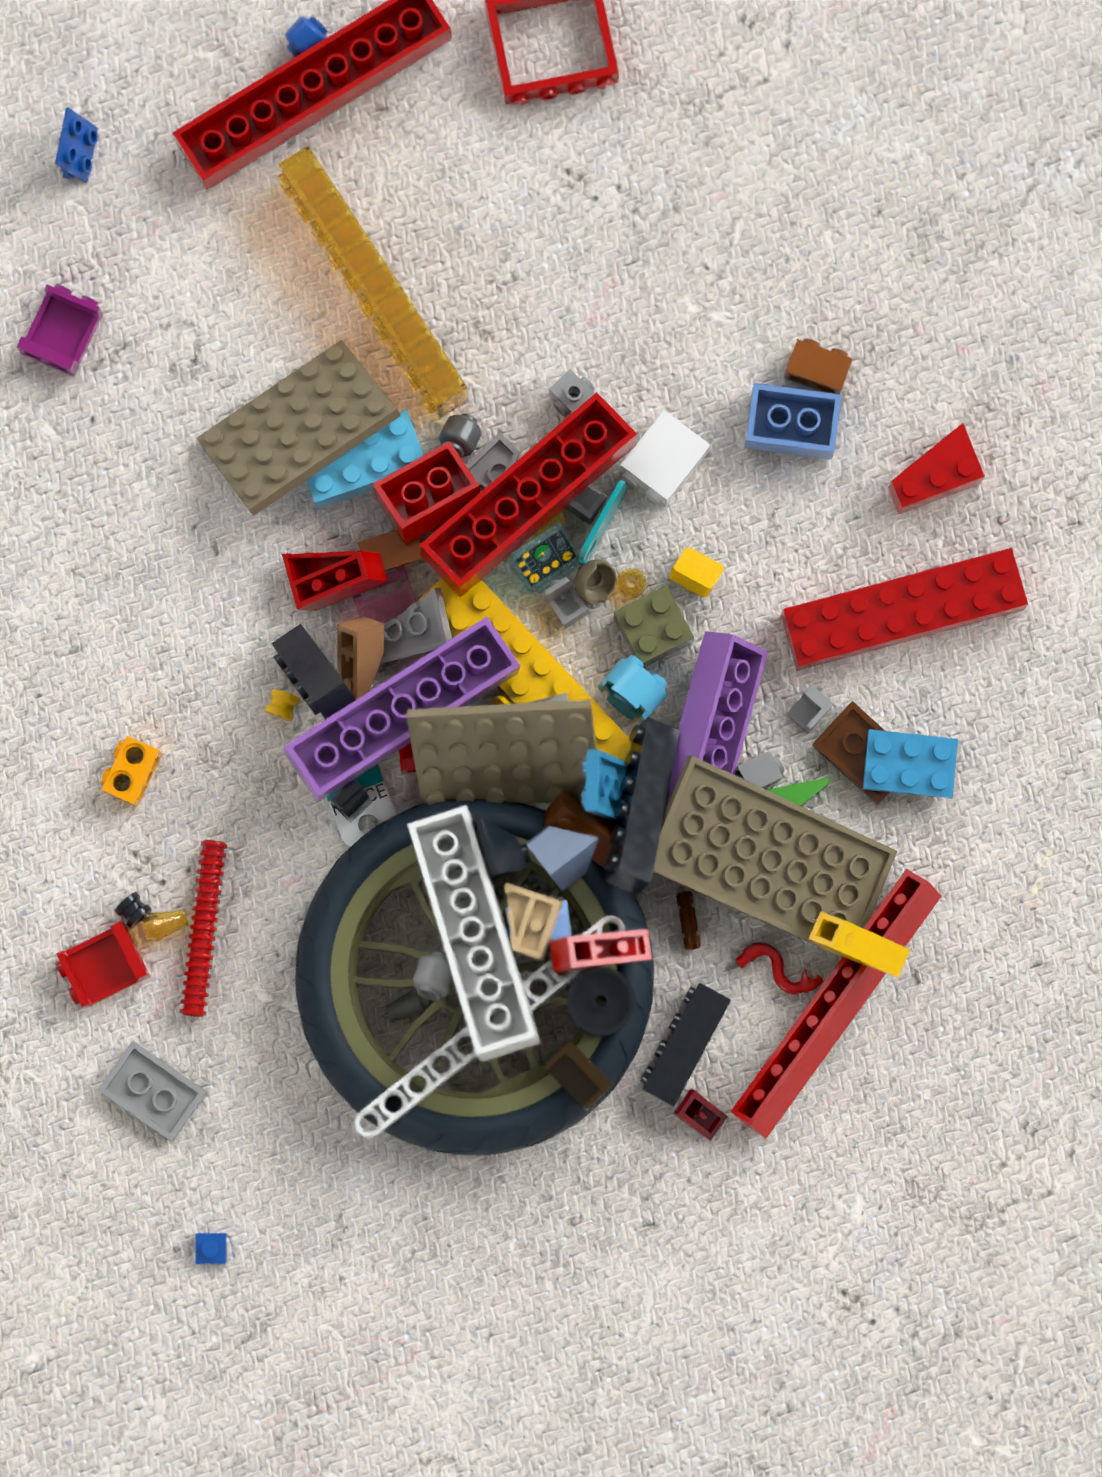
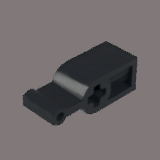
[330,780,372,824]

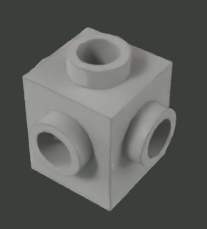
[549,369,595,417]

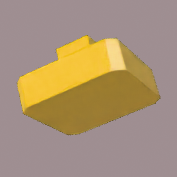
[669,547,724,597]

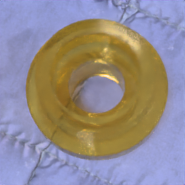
[617,568,646,598]

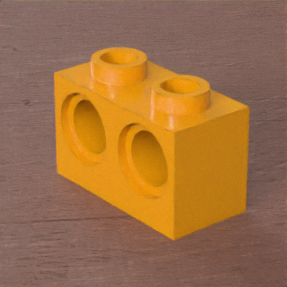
[100,736,162,807]

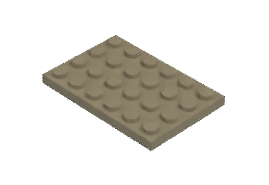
[196,340,401,516]
[406,700,597,805]

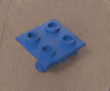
[55,107,98,183]

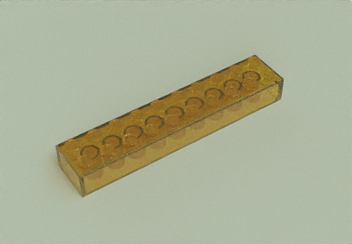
[278,146,469,419]

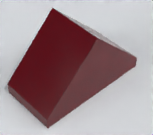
[673,1088,728,1141]

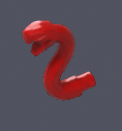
[735,942,823,994]

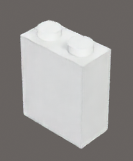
[620,410,711,506]

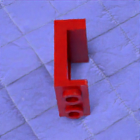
[55,921,151,1009]

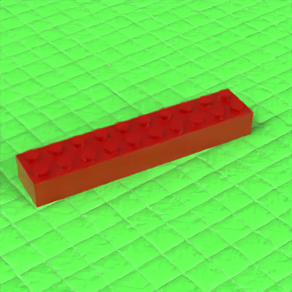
[172,0,452,191]

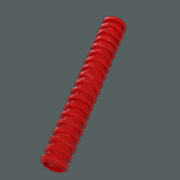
[179,840,227,1017]

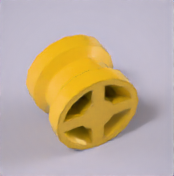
[264,689,300,722]

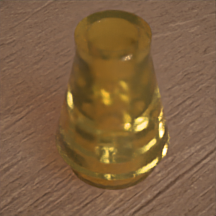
[142,909,189,942]

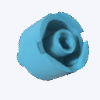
[598,655,667,723]

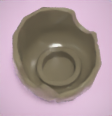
[574,559,617,606]

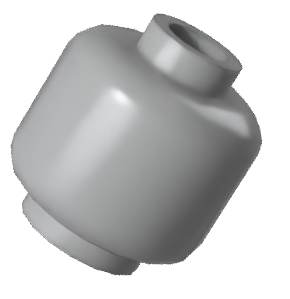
[413,952,454,1000]

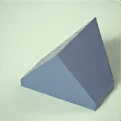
[526,825,599,891]

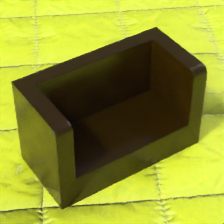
[544,1040,613,1111]

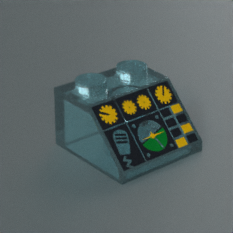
[510,522,579,595]

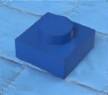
[195,1233,227,1264]

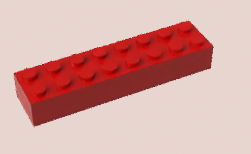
[420,392,637,598]
[781,548,1028,671]

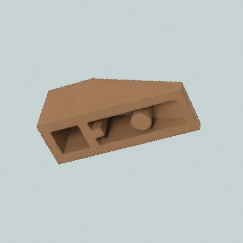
[337,616,385,700]

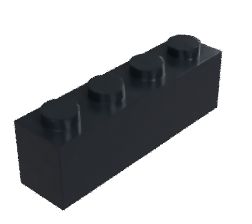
[271,624,356,720]
[640,983,731,1107]

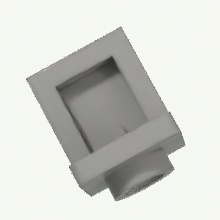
[543,577,590,629]

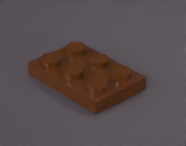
[812,701,889,806]

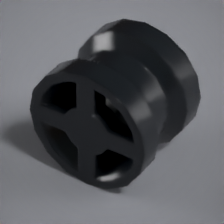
[114,891,152,929]

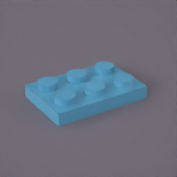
[862,729,958,799]
[581,750,627,822]

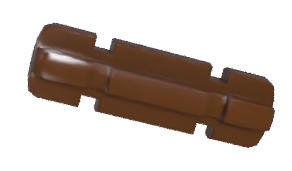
[676,891,701,950]

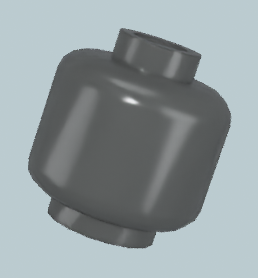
[438,413,482,458]

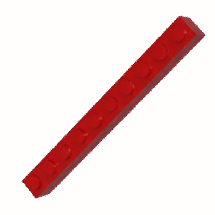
[730,869,942,1139]

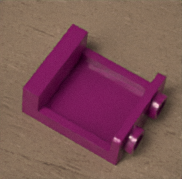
[17,284,103,377]

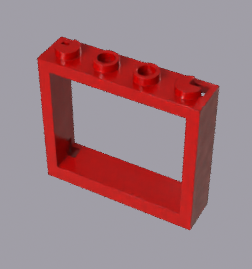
[484,0,619,105]

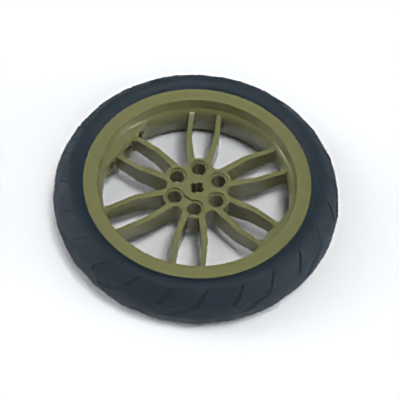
[295,798,654,1155]

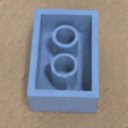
[744,383,842,460]

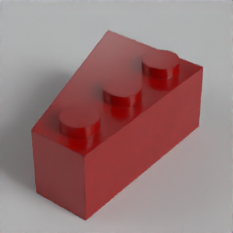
[888,423,985,514]
[282,551,388,611]

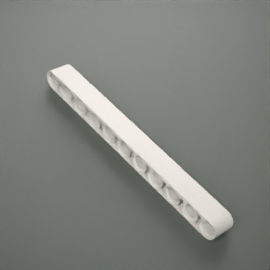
[355,916,624,1138]

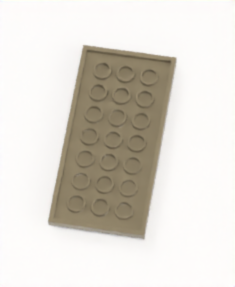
[653,755,897,958]

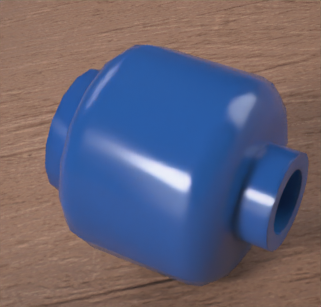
[285,15,328,57]

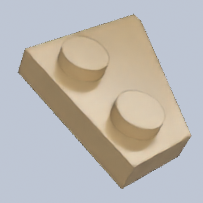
[505,883,563,961]

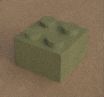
[613,585,694,668]

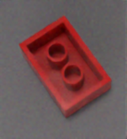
[372,441,481,545]

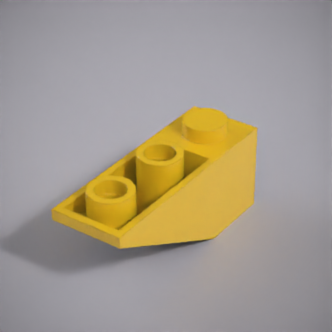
[809,912,911,978]

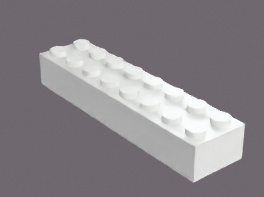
[408,805,541,1062]

